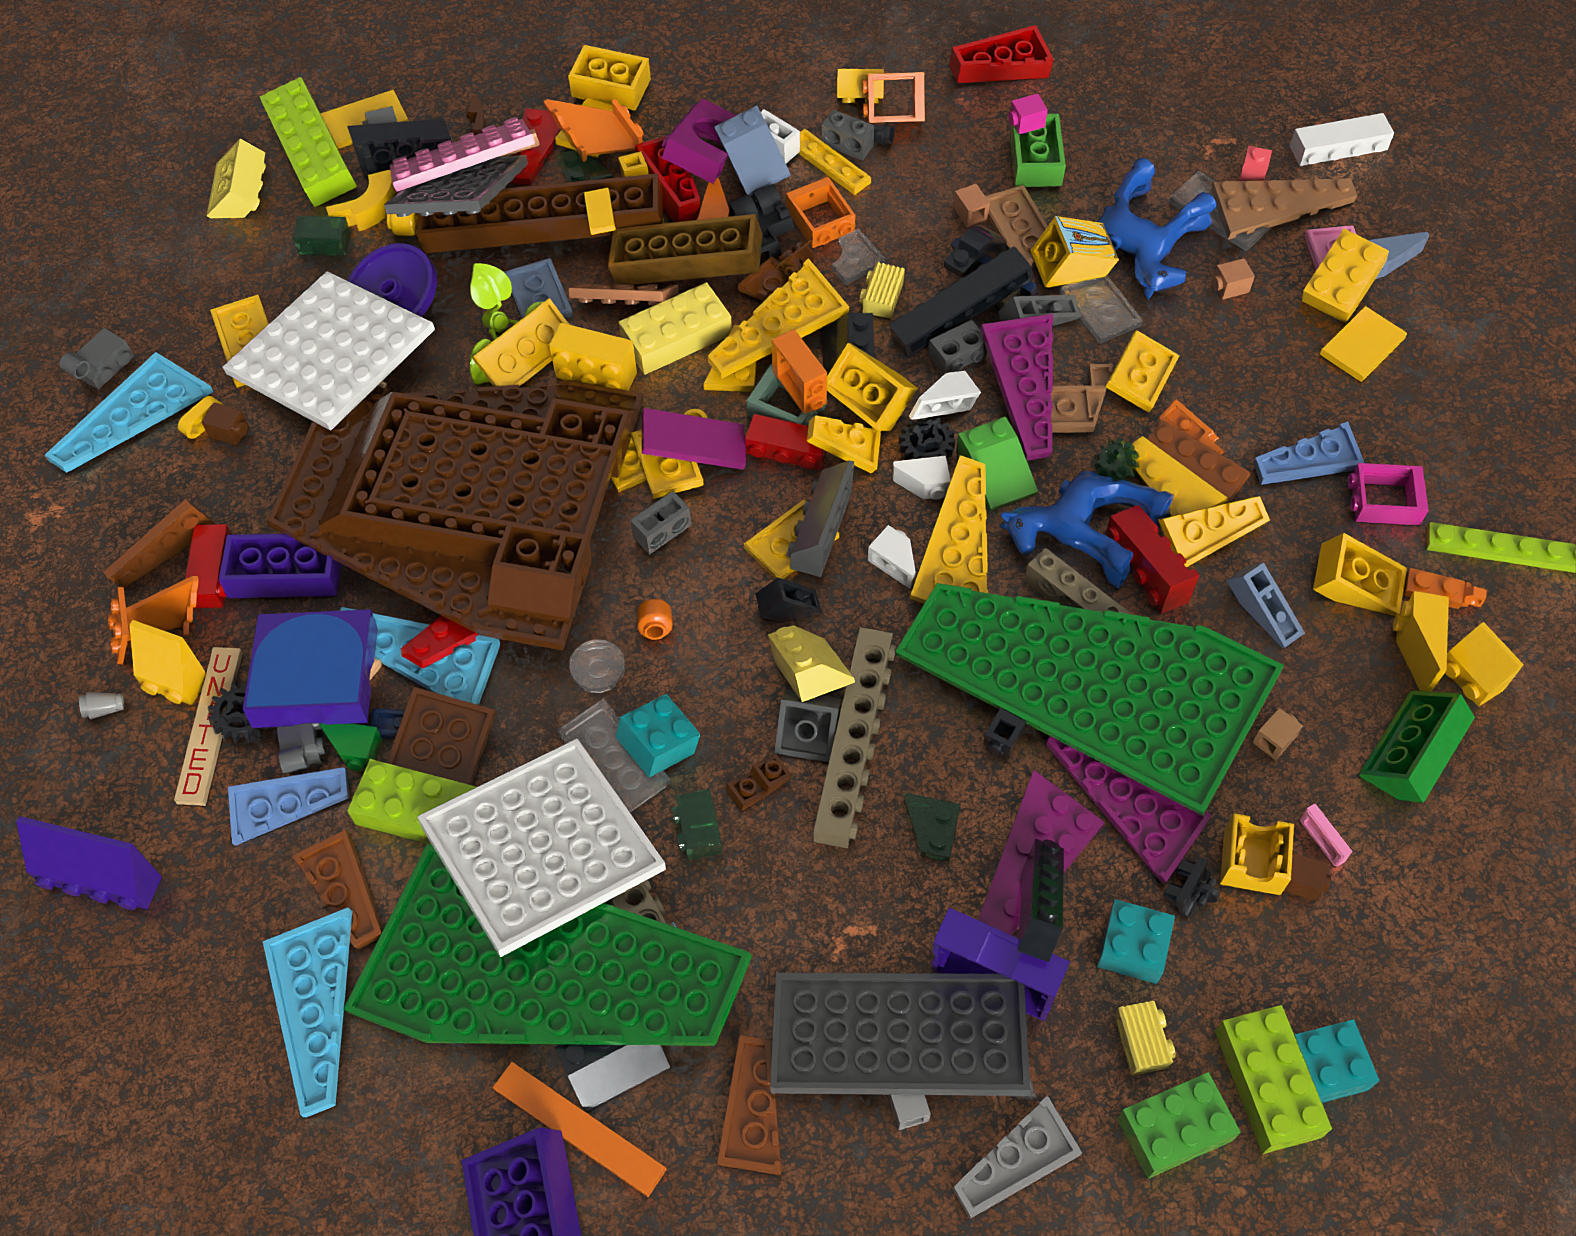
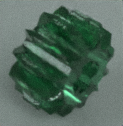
[1094,438,1140,481]

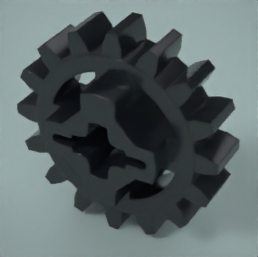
[898,417,956,460]
[208,683,269,744]

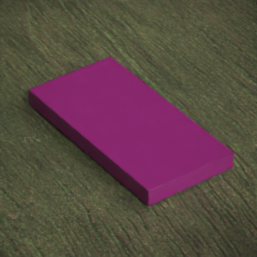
[641,408,746,470]

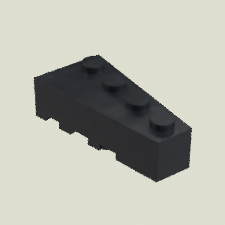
[347,119,452,180]

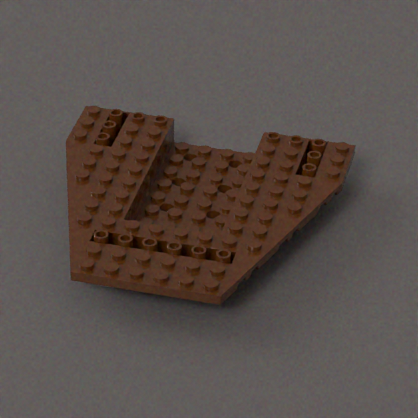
[267,381,643,651]

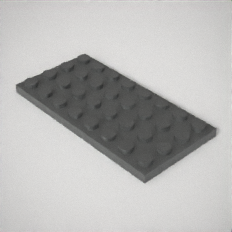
[770,973,1030,1096]

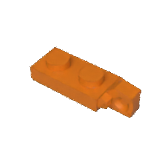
[1158,399,1225,455]
[1404,568,1487,609]

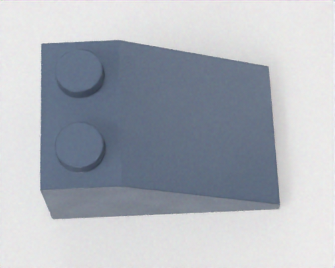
[715,106,791,195]

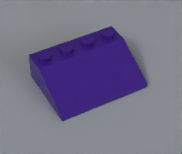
[16,816,162,910]
[461,1128,581,1236]

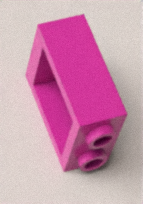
[1348,463,1428,525]

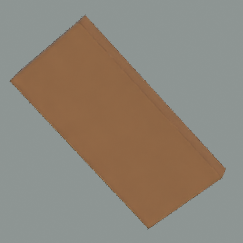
[985,185,1048,267]

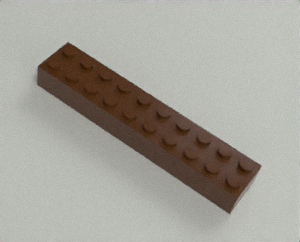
[416,174,663,253]

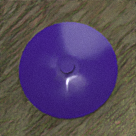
[348,243,437,317]

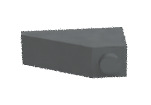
[998,295,1082,326]

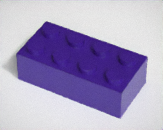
[219,534,341,598]

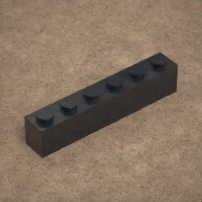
[889,246,1033,359]
[1017,838,1064,962]

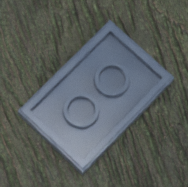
[504,258,573,319]

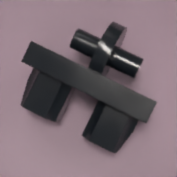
[1164,857,1220,918]

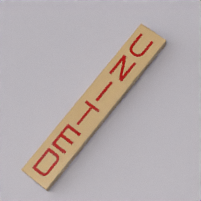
[174,647,243,806]

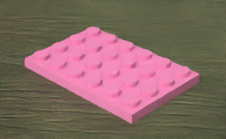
[390,117,535,192]

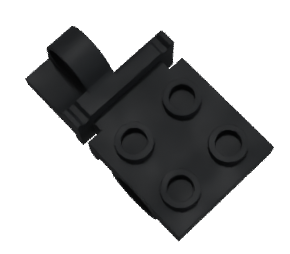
[727,184,794,259]

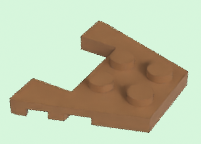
[1051,364,1113,433]

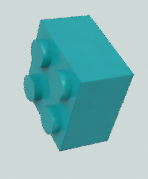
[615,694,700,778]
[1097,899,1175,984]
[1294,1019,1380,1103]

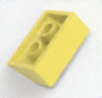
[206,139,266,218]
[768,625,855,702]

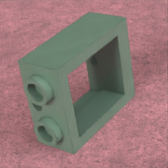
[746,364,827,426]

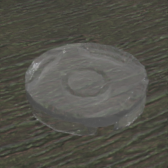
[569,640,626,693]

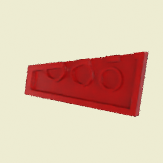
[509,109,561,185]
[401,615,479,669]

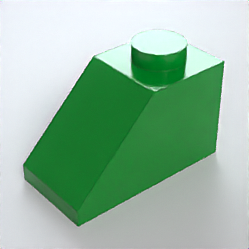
[319,723,383,771]

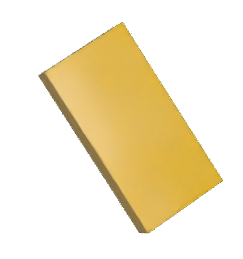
[584,188,616,235]

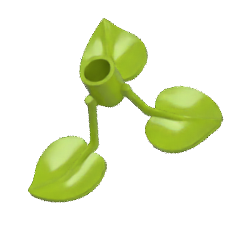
[470,263,543,384]

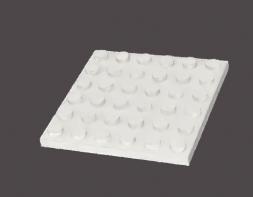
[223,271,435,431]
[417,739,666,957]

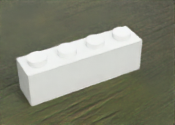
[1290,113,1394,166]

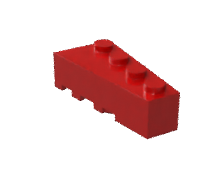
[949,25,1054,83]
[635,136,700,222]
[1106,505,1200,615]

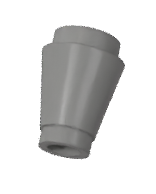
[79,692,125,720]

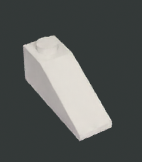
[909,371,981,420]

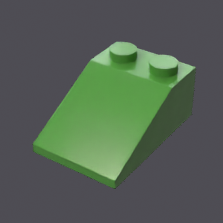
[956,417,1038,512]

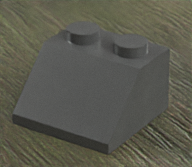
[774,689,842,762]

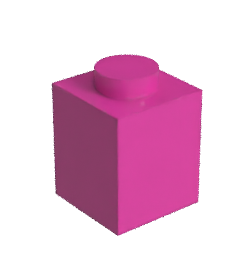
[1008,94,1048,134]

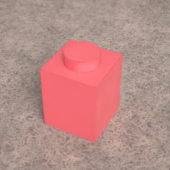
[1239,146,1272,181]

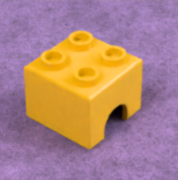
[1220,813,1294,895]

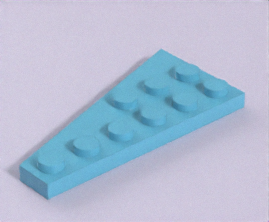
[45,352,213,473]
[340,607,500,705]
[263,908,352,1118]

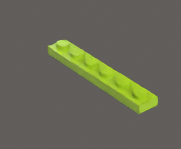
[1426,522,1576,573]

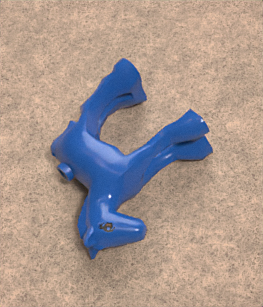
[1096,158,1217,299]
[1000,471,1174,589]

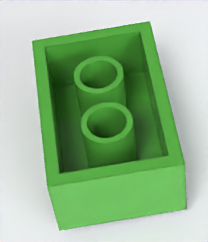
[1009,114,1066,187]
[1117,1072,1241,1179]

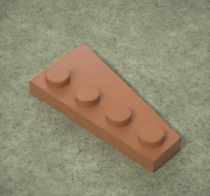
[569,284,679,305]

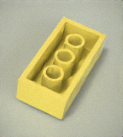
[619,282,732,375]

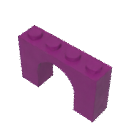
[662,98,737,184]

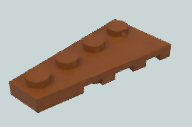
[738,256,836,327]
[1147,419,1250,504]
[103,499,216,588]
[292,830,383,950]
[717,1035,781,1175]

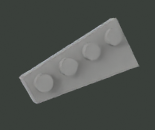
[953,1095,1082,1219]

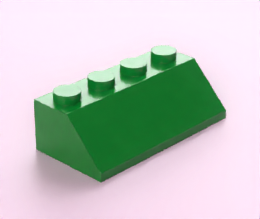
[1359,691,1475,803]

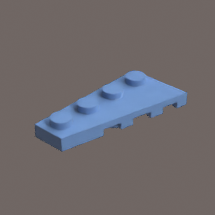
[1253,421,1365,485]
[228,767,350,846]

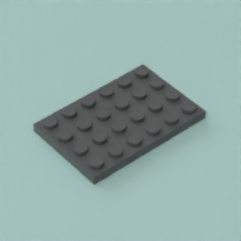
[385,155,528,217]

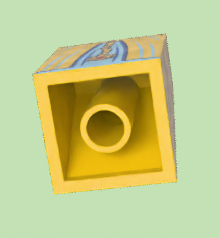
[1030,216,1119,287]

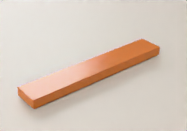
[493,1062,667,1197]

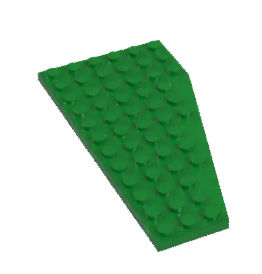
[895,583,1284,816]
[343,843,752,1046]

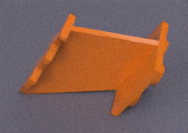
[543,99,644,162]
[108,576,199,664]

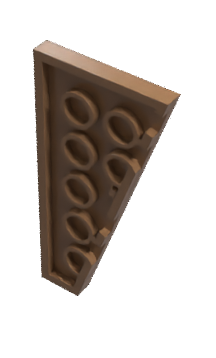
[1211,178,1357,240]

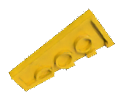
[1121,436,1228,516]
[1158,496,1270,567]

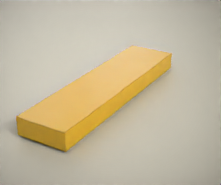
[798,129,871,195]

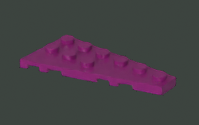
[980,314,1053,461]
[1046,736,1212,886]
[978,770,1104,936]

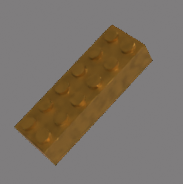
[608,214,762,285]

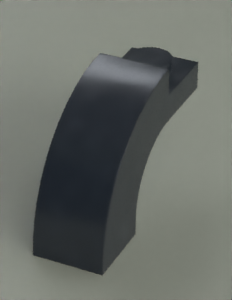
[944,225,1006,278]

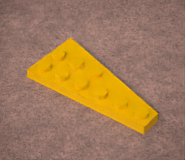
[708,258,849,379]
[909,455,988,604]

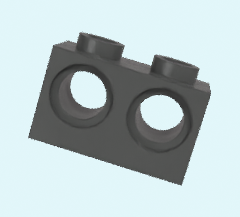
[822,110,874,161]
[928,320,987,375]
[630,491,691,555]

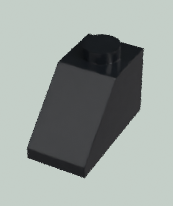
[755,577,822,623]

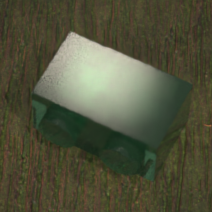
[293,216,351,256]
[672,789,723,861]

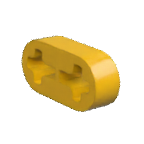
[178,396,223,439]

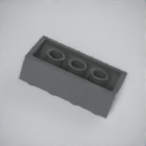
[787,460,854,577]

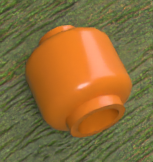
[636,599,673,640]

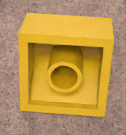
[837,69,884,103]
[1445,622,1524,707]

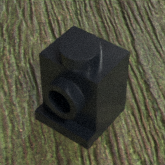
[983,708,1026,757]

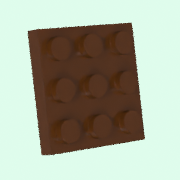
[386,687,496,785]

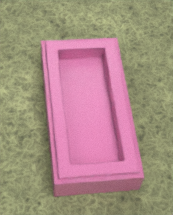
[1299,804,1353,867]

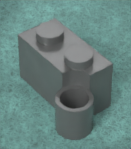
[59,328,134,390]
[277,723,326,774]

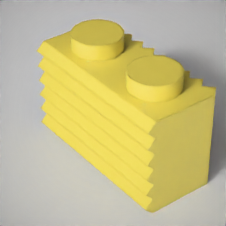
[859,262,905,319]
[1114,1000,1176,1076]

